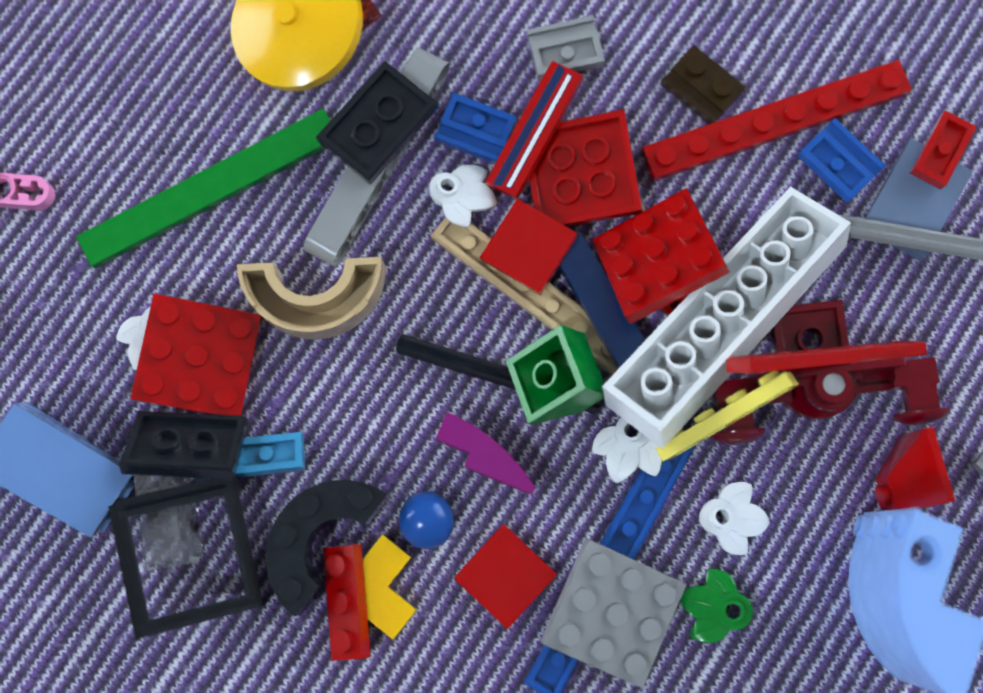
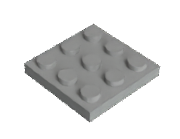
[540,538,687,688]

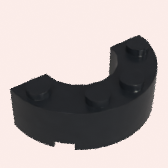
[266,480,391,617]

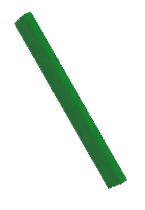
[76,108,331,269]

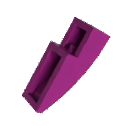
[436,412,535,496]

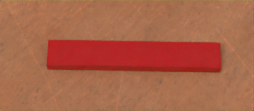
[726,341,927,373]

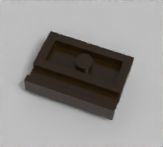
[660,44,746,125]

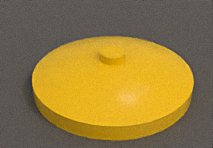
[231,0,363,92]

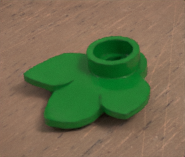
[680,568,753,643]

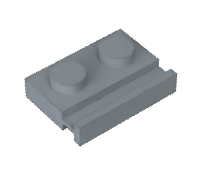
[527,15,605,81]

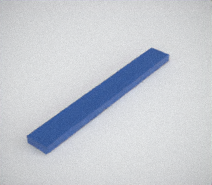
[523,445,696,693]

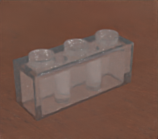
[133,475,203,572]

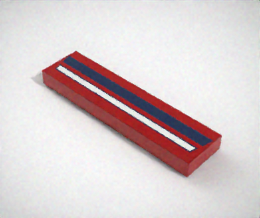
[485,61,584,200]

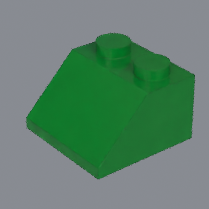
[506,325,605,425]

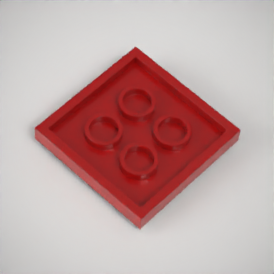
[529,109,642,227]
[592,188,730,324]
[130,293,261,416]

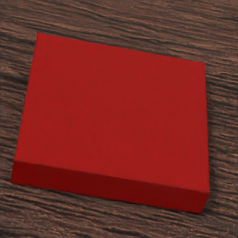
[480,198,578,296]
[454,524,557,630]

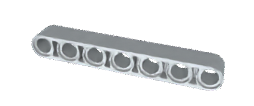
[303,48,450,267]

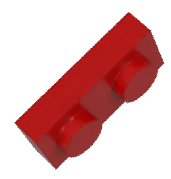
[910,110,977,190]

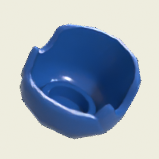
[399,490,454,550]

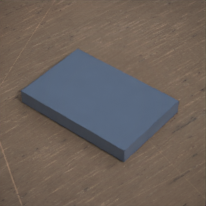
[864,138,973,261]

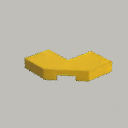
[363,534,417,640]

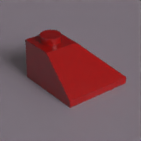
[875,427,956,511]

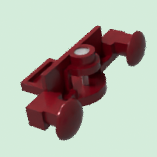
[711,300,950,445]

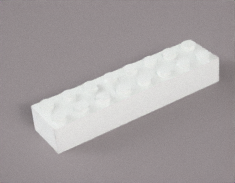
[602,187,851,449]

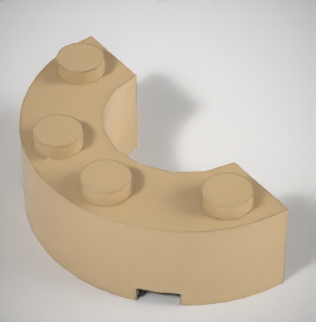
[237,257,386,339]

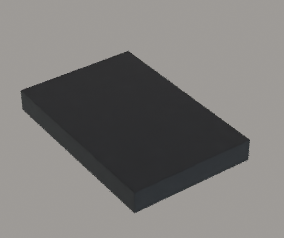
[316,61,439,185]
[119,411,248,480]

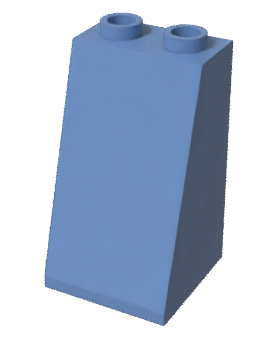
[0,401,136,538]

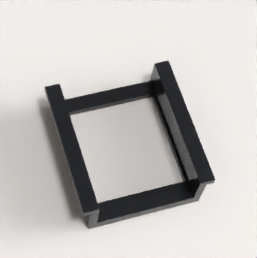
[108,478,263,640]

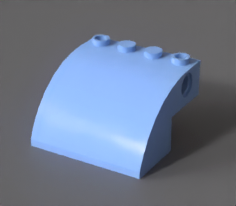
[848,508,983,693]

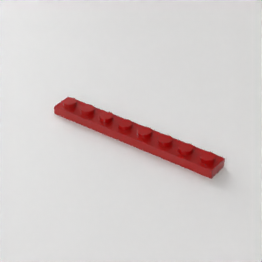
[641,60,912,182]

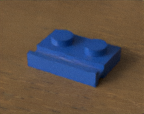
[434,92,517,164]
[797,118,886,203]

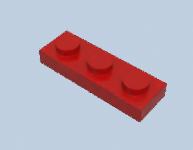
[323,544,371,661]

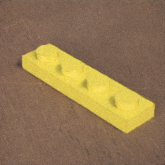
[655,371,799,461]

